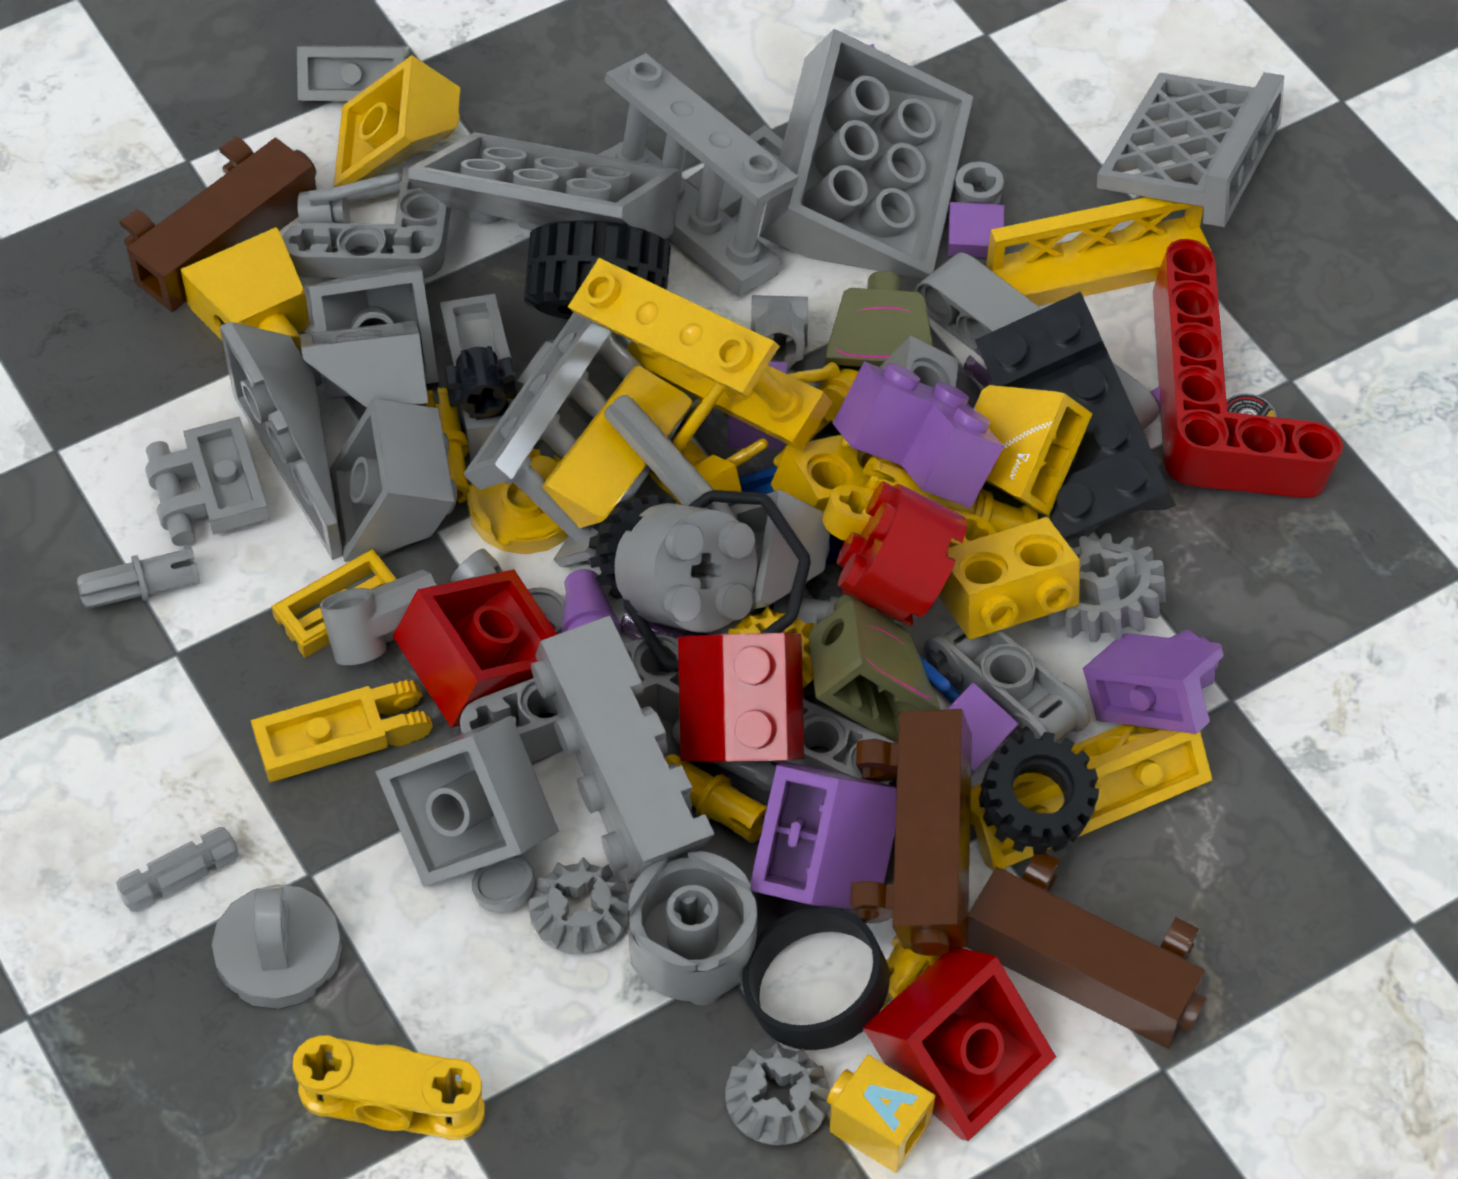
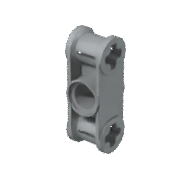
[923,625,1090,743]

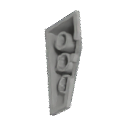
[220,322,343,560]

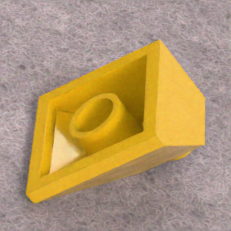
[333,55,461,187]

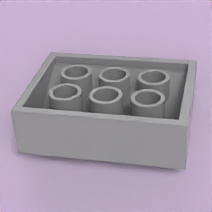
[759,29,973,279]
[408,132,680,240]

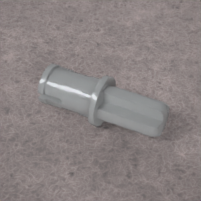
[77,546,200,609]

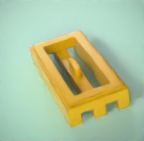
[271,549,397,658]

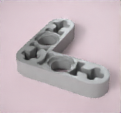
[282,151,451,279]

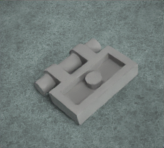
[145,416,270,546]

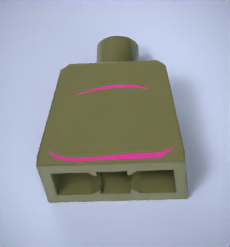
[825,271,933,372]
[809,595,940,743]

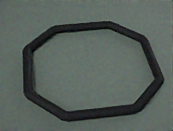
[623,490,811,672]

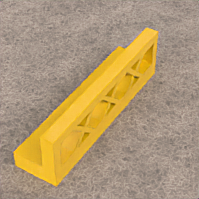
[986,197,1211,306]
[970,724,1212,871]

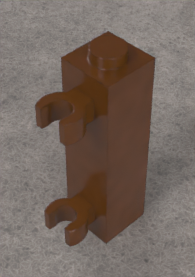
[119,136,317,312]
[850,709,972,956]
[967,853,1207,1049]

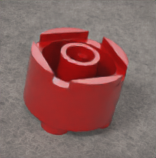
[837,481,967,627]

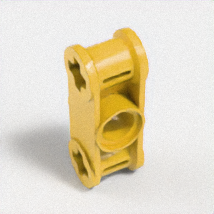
[292,1036,485,1140]

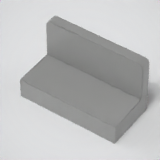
[297,45,409,101]

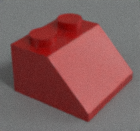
[393,569,558,728]
[678,633,804,761]
[863,948,1056,1141]

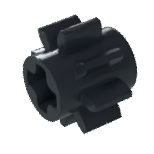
[444,346,517,418]

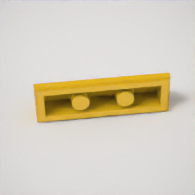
[541,365,693,528]

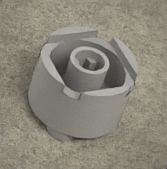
[615,503,757,632]
[628,851,757,1006]

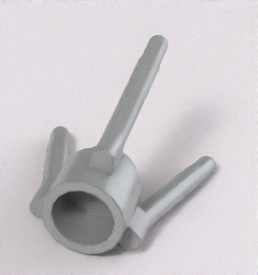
[298,173,421,254]

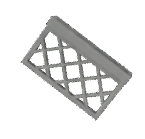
[1097,72,1285,227]

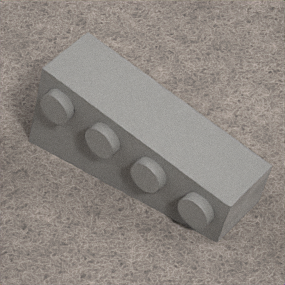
[531,615,714,884]

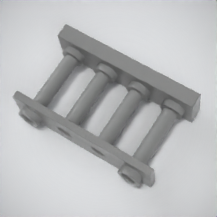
[598,53,799,297]
[463,312,696,567]

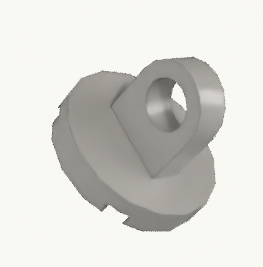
[211,884,342,1009]

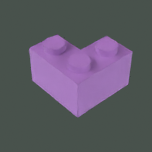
[833,361,1004,508]

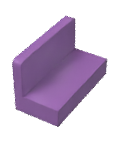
[1083,633,1224,734]

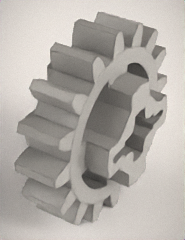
[1048,533,1167,642]

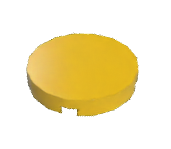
[467,449,569,554]

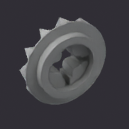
[529,857,629,954]
[725,1042,830,1145]

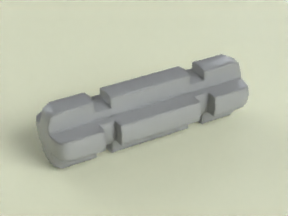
[116,827,239,912]

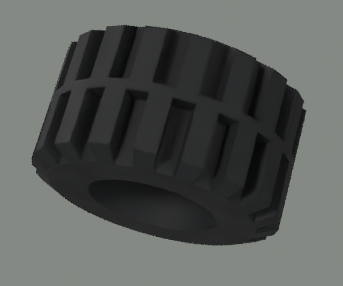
[524,220,671,320]

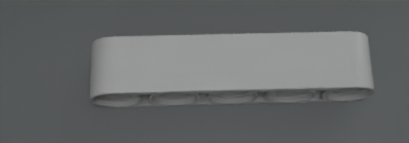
[915,252,1158,430]

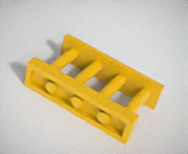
[568,258,833,451]

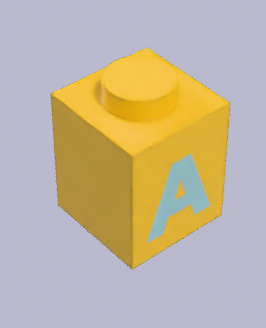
[827,1054,935,1173]

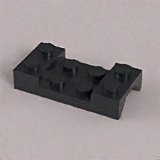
[975,291,1176,549]

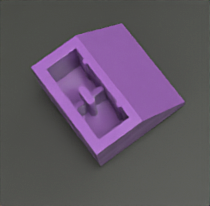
[750,760,897,909]

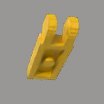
[250,679,433,783]

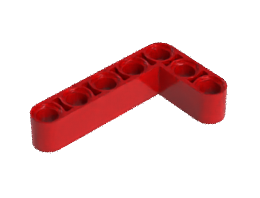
[1153,239,1343,498]

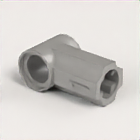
[751,295,808,373]
[320,569,437,665]

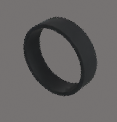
[742,906,890,1050]

